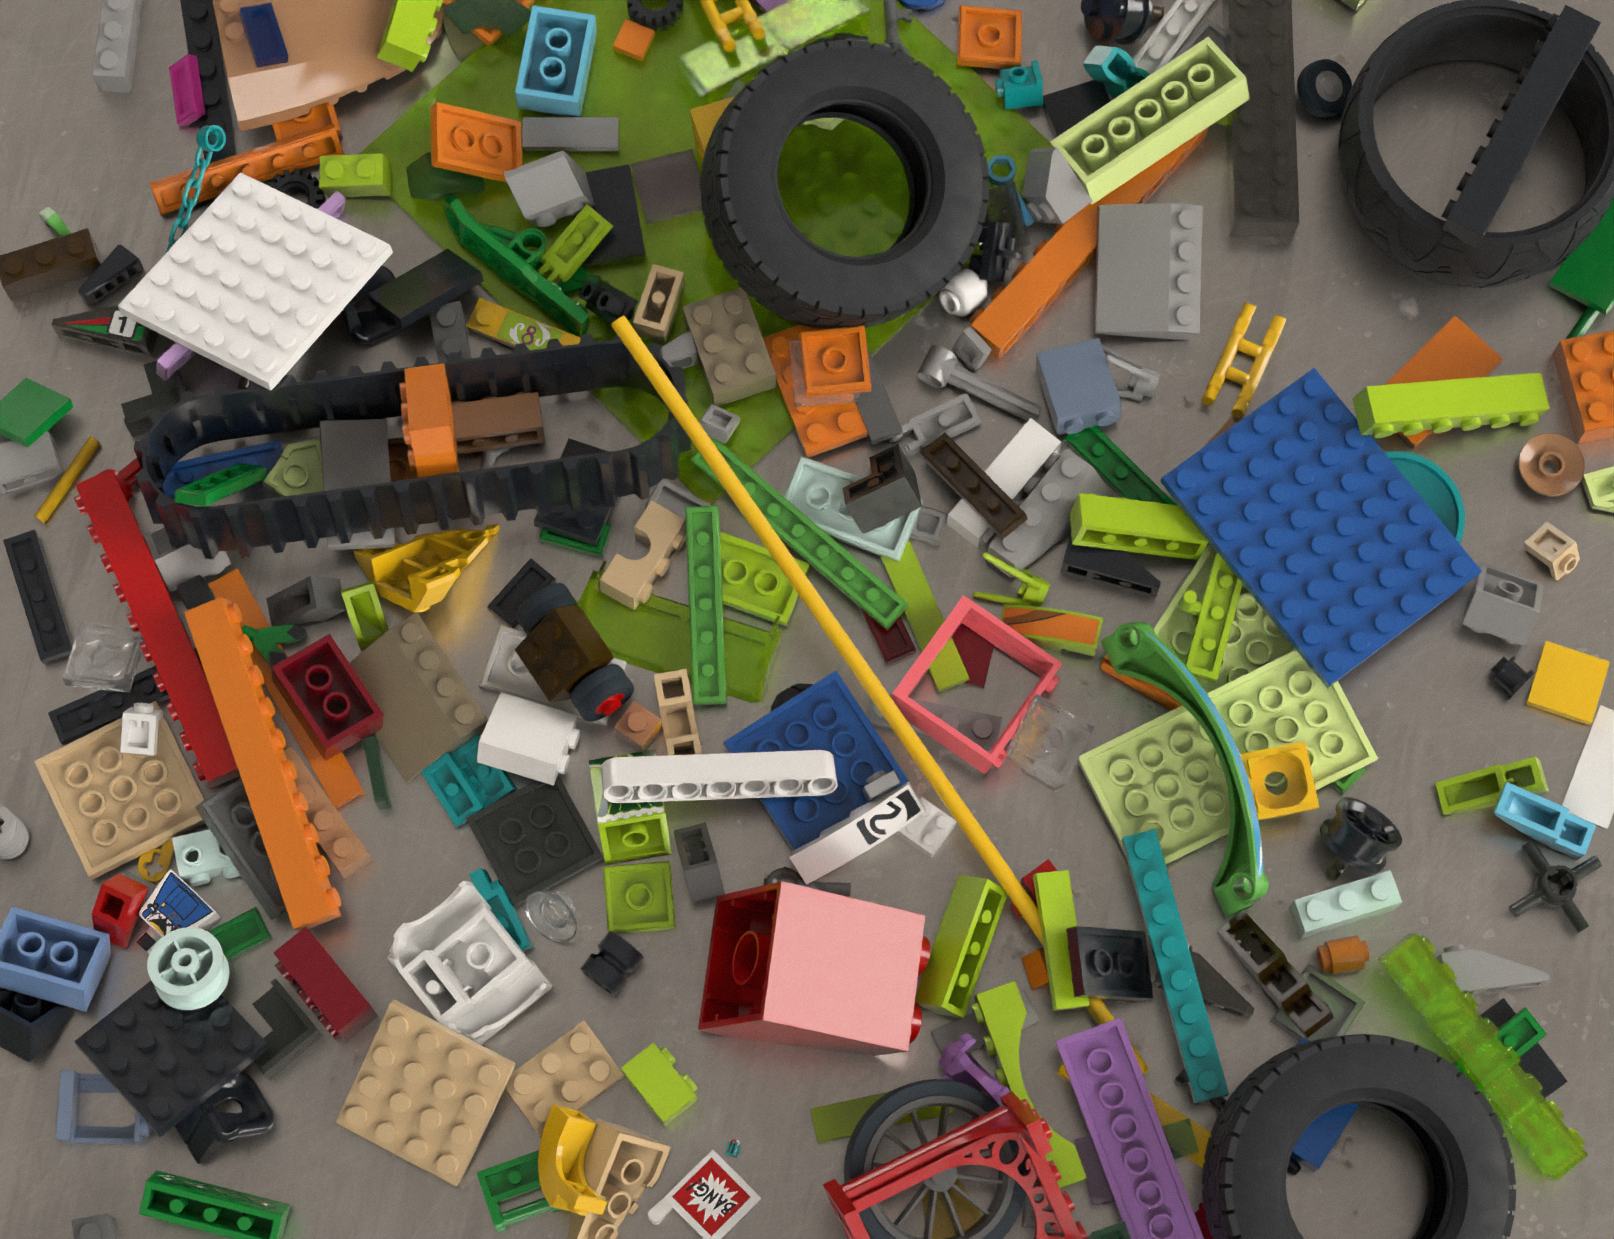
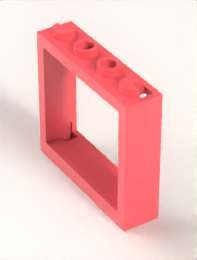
[891,595,1063,775]

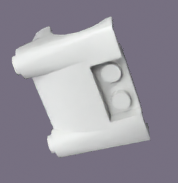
[387,881,554,1045]

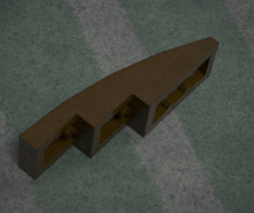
[1217,910,1334,1038]

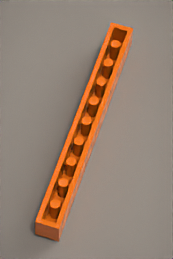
[969,127,1209,360]
[184,597,341,931]

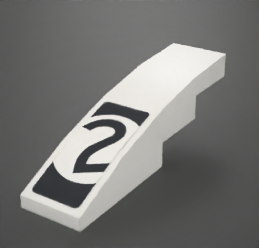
[789,782,926,885]

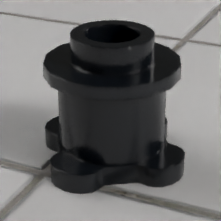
[1490,656,1535,700]

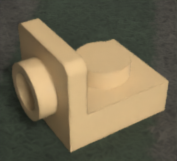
[1524,521,1580,580]

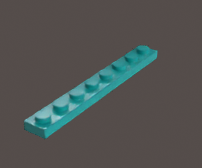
[1122,829,1229,1104]

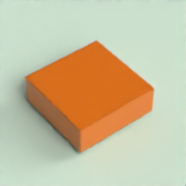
[613,19,655,62]

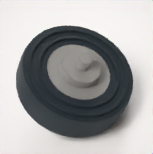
[1297,59,1352,118]

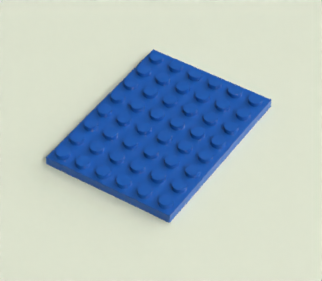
[1160,368,1482,688]

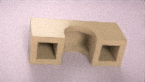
[600,500,686,611]
[653,669,702,755]

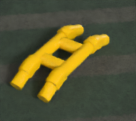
[699,0,765,52]
[1201,302,1286,419]

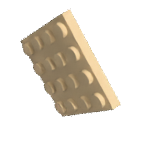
[34,701,205,880]
[335,1000,516,1187]

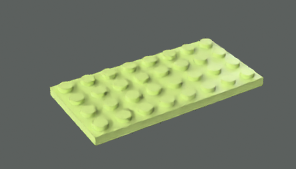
[1076,650,1378,865]

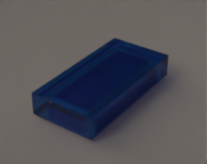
[239,3,289,68]

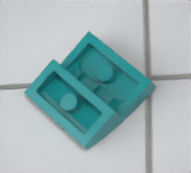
[421,734,518,827]

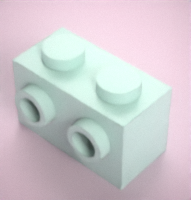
[172,829,241,886]

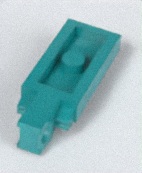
[469,868,533,952]

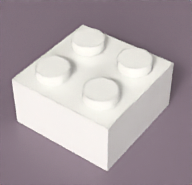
[897,797,956,859]

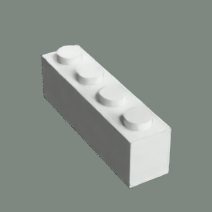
[947,418,1061,548]

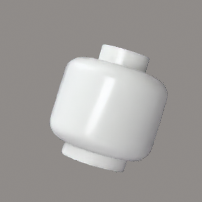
[939,269,988,317]

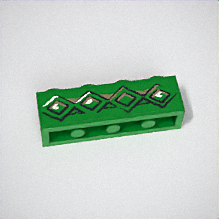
[139,1170,290,1239]

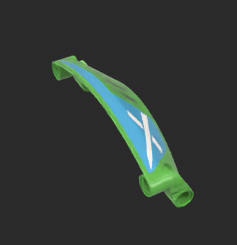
[1101,622,1269,917]

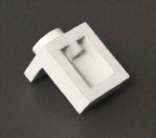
[120,703,163,756]

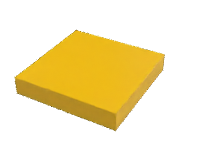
[1525,641,1610,725]

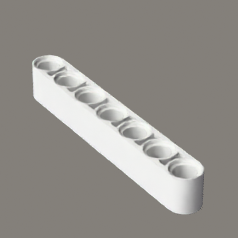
[601,750,838,803]

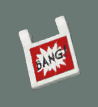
[647,1150,762,1239]

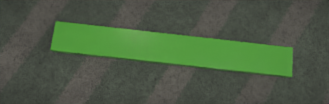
[690,437,909,630]

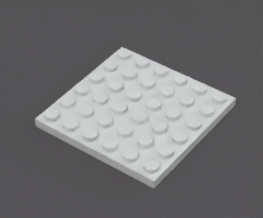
[118,172,393,390]

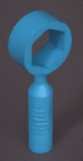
[988,155,1034,227]

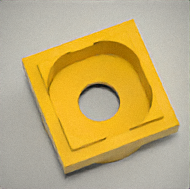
[1240,741,1320,821]

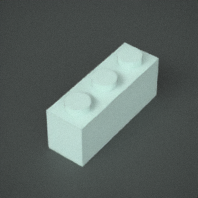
[1289,870,1402,939]

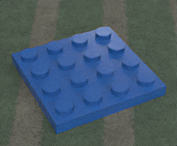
[723,671,909,850]

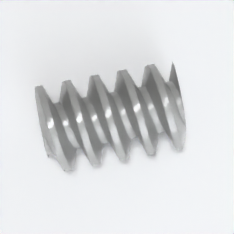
[0,805,29,859]

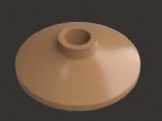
[1518,433,1585,496]

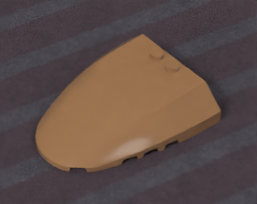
[212,0,443,131]

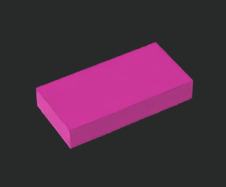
[169,54,206,127]

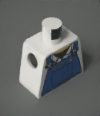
[136,869,222,954]

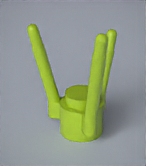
[972,552,1051,607]

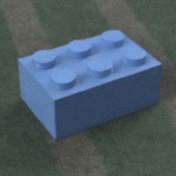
[0,907,111,1011]

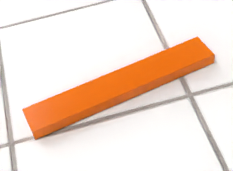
[149,123,344,215]

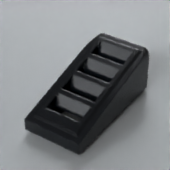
[78,244,144,307]

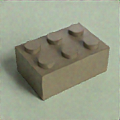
[682,288,776,406]

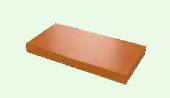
[1385,316,1503,449]

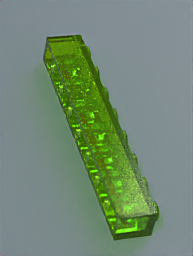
[1377,933,1588,1181]

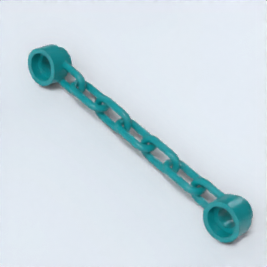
[165,125,226,254]

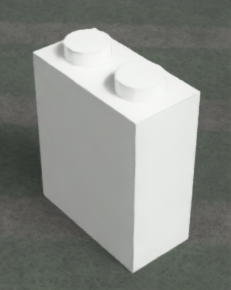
[477,692,580,786]

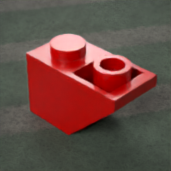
[91,873,149,949]

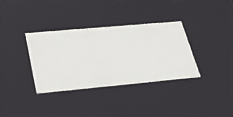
[1562,705,1614,829]

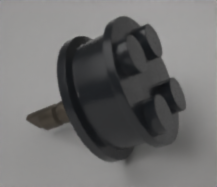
[1081,0,1164,45]

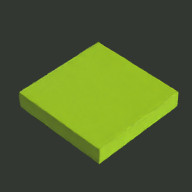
[603,861,676,934]

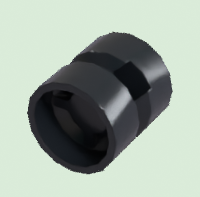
[580,931,644,996]

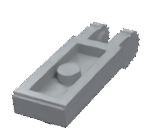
[888,393,981,458]

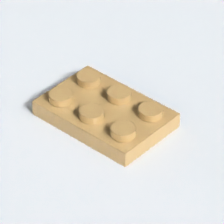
[505,1020,625,1138]

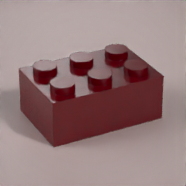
[272,634,384,761]
[273,927,378,1042]

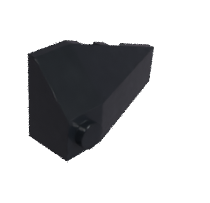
[0,987,74,1062]

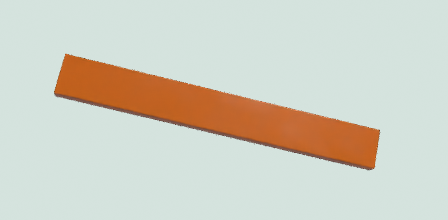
[208,568,365,809]

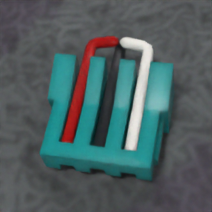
[725,1139,741,1158]

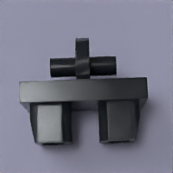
[968,221,1023,282]
[579,279,638,323]

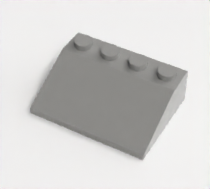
[1094,203,1203,341]

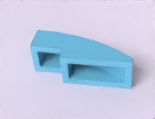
[1493,782,1596,860]

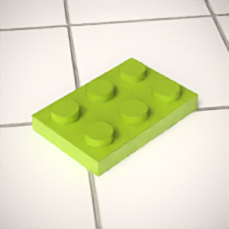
[720,532,810,627]

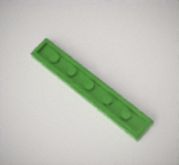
[685,505,727,706]

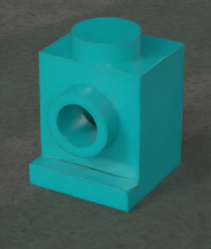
[995,60,1043,109]

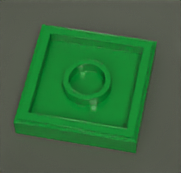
[0,378,74,448]

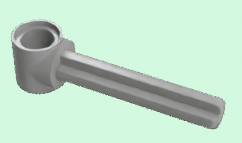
[917,345,1042,422]

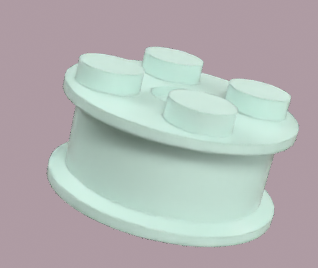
[147,927,230,1010]

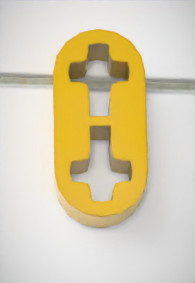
[138,840,175,884]

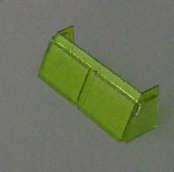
[677,0,870,108]
[577,560,783,703]

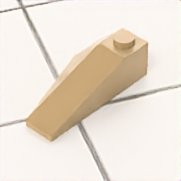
[567,1119,671,1239]

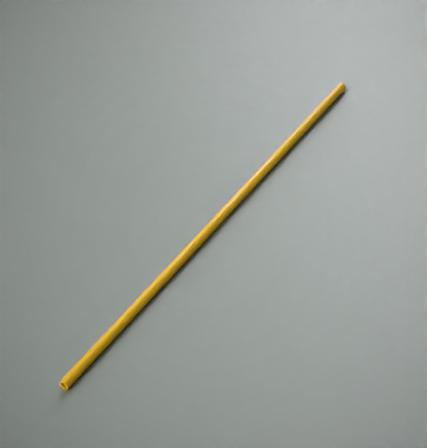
[611,316,1149,1075]

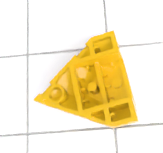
[354,524,500,613]

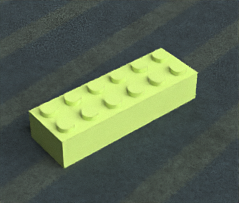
[1050,37,1250,205]

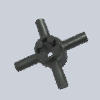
[1509,840,1602,933]

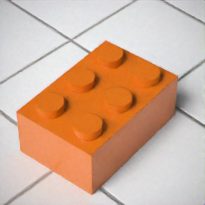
[1552,330,1614,444]
[399,363,459,478]

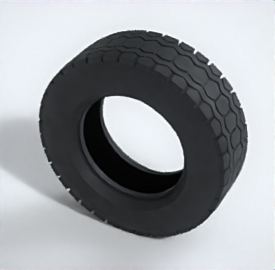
[700,40,989,329]
[1202,1034,1516,1239]

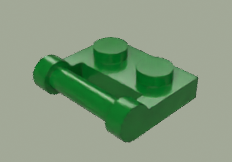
[476,1150,562,1233]

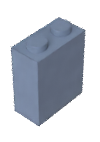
[1036,338,1121,435]

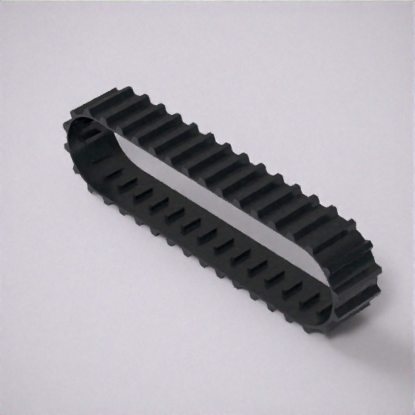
[134,334,692,560]

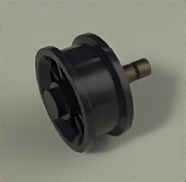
[1320,797,1402,880]

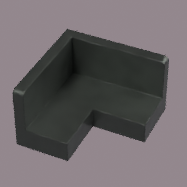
[121,347,187,437]
[842,444,922,534]
[252,978,323,1080]

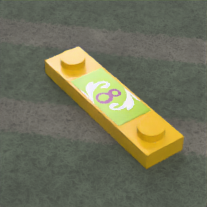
[466,298,581,351]

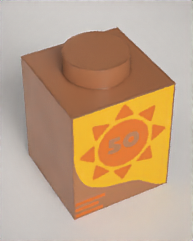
[614,701,663,751]

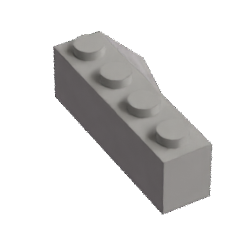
[987,448,1115,578]

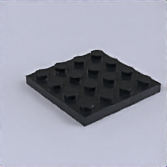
[74,981,269,1137]

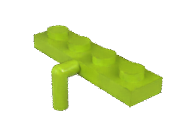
[1178,551,1243,683]

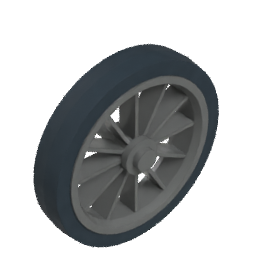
[844,1079,1028,1239]

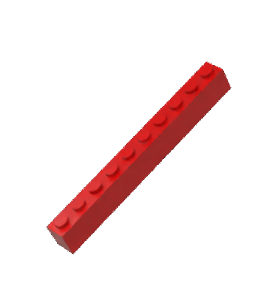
[74,469,240,788]

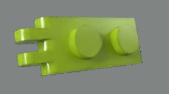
[538,204,613,284]

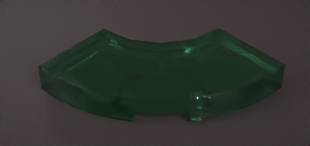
[442,0,531,38]

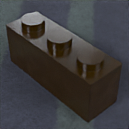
[0,228,102,300]

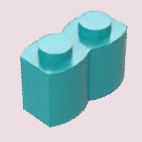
[1083,45,1150,98]

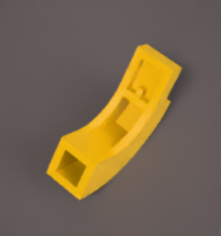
[538,1104,607,1216]

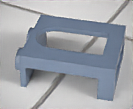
[55,1070,152,1145]

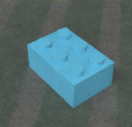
[515,5,597,117]

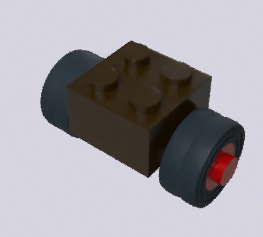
[514,583,634,722]

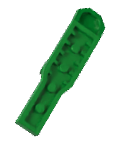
[443,195,590,338]

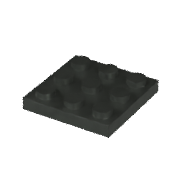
[466,775,604,907]

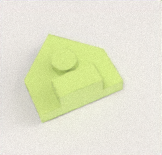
[263,438,324,497]

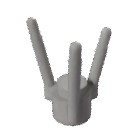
[1101,344,1160,402]

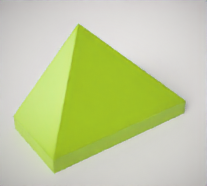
[341,580,389,649]

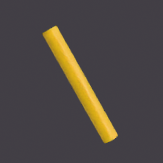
[34,436,101,524]

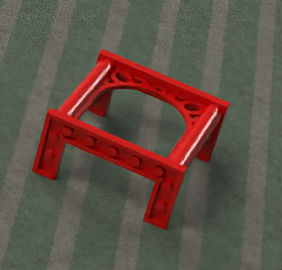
[822,1091,1088,1239]

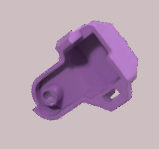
[939,1033,1010,1104]

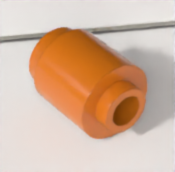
[1316,935,1370,975]

